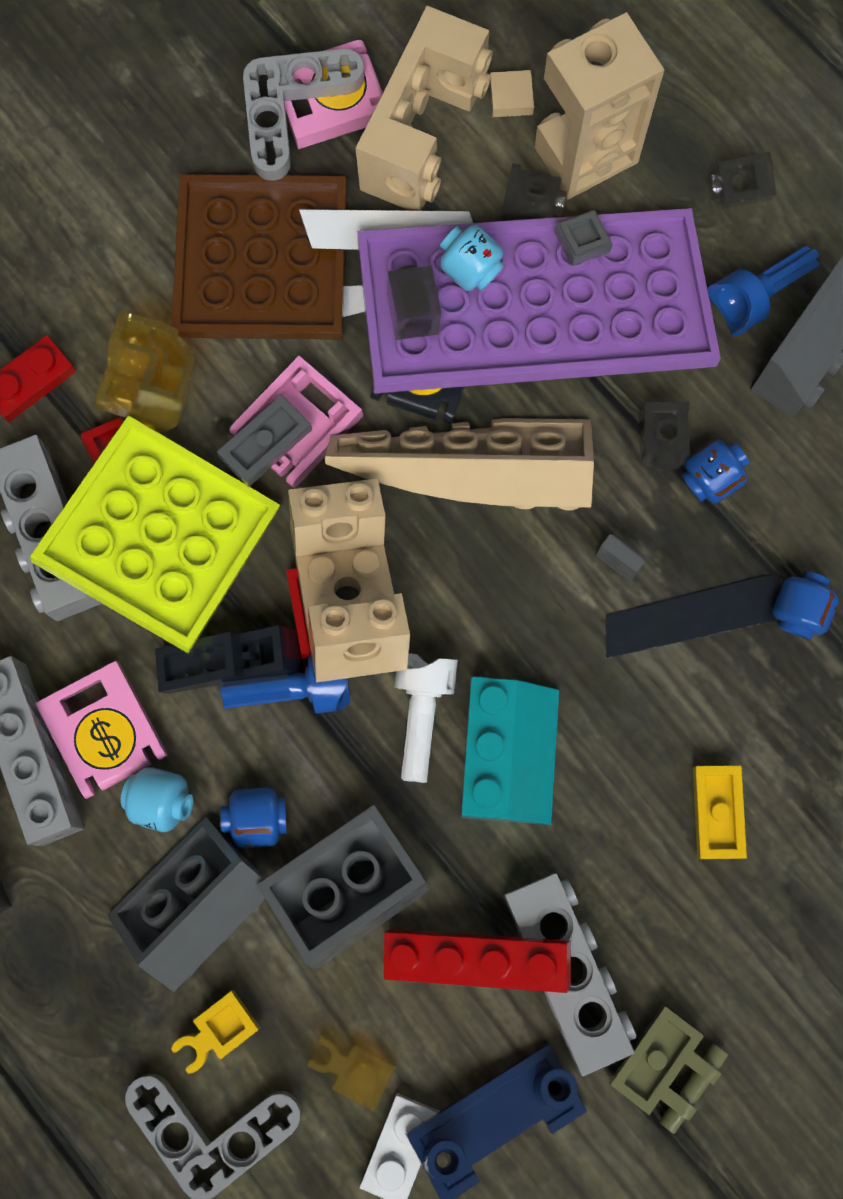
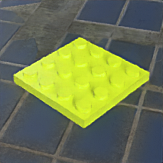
[30,415,280,654]

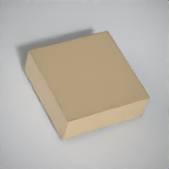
[490,70,534,117]

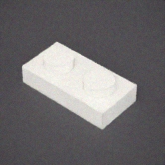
[360,1093,440,1199]

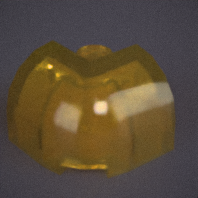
[95,311,195,432]

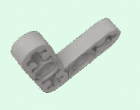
[243,49,365,181]
[125,1073,302,1199]

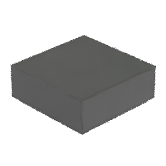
[554,210,613,266]
[596,534,646,582]

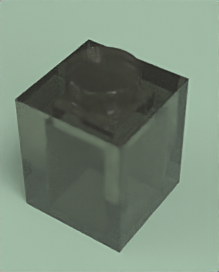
[387,265,441,340]

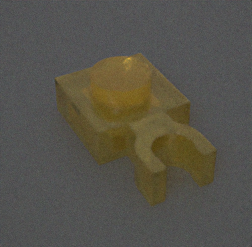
[307,1035,396,1112]

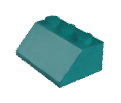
[461,677,559,825]

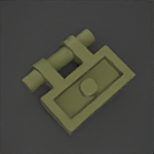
[608,1005,729,1134]

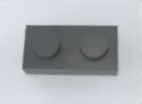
[217,394,312,487]

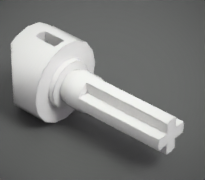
[394,654,458,783]

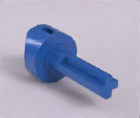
[707,245,820,337]
[220,654,350,714]

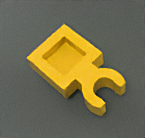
[171,990,260,1074]

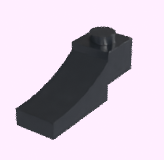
[155,625,301,694]

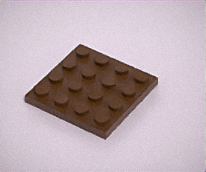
[171,174,347,340]

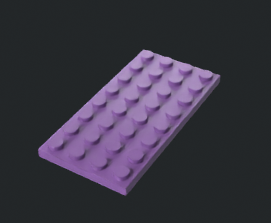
[357,208,721,393]

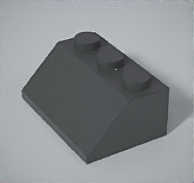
[751,256,843,418]
[257,805,431,970]
[107,817,266,992]

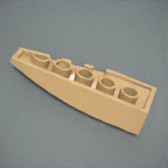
[325,418,594,510]

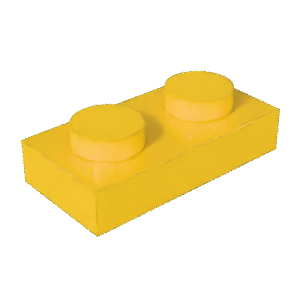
[693,766,747,859]

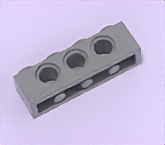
[0,435,102,621]
[0,656,85,846]
[503,873,636,1077]

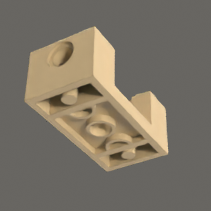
[356,6,493,211]
[534,12,665,200]
[288,479,410,683]

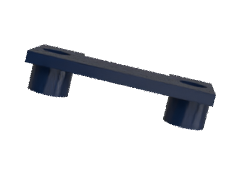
[405,1044,587,1199]

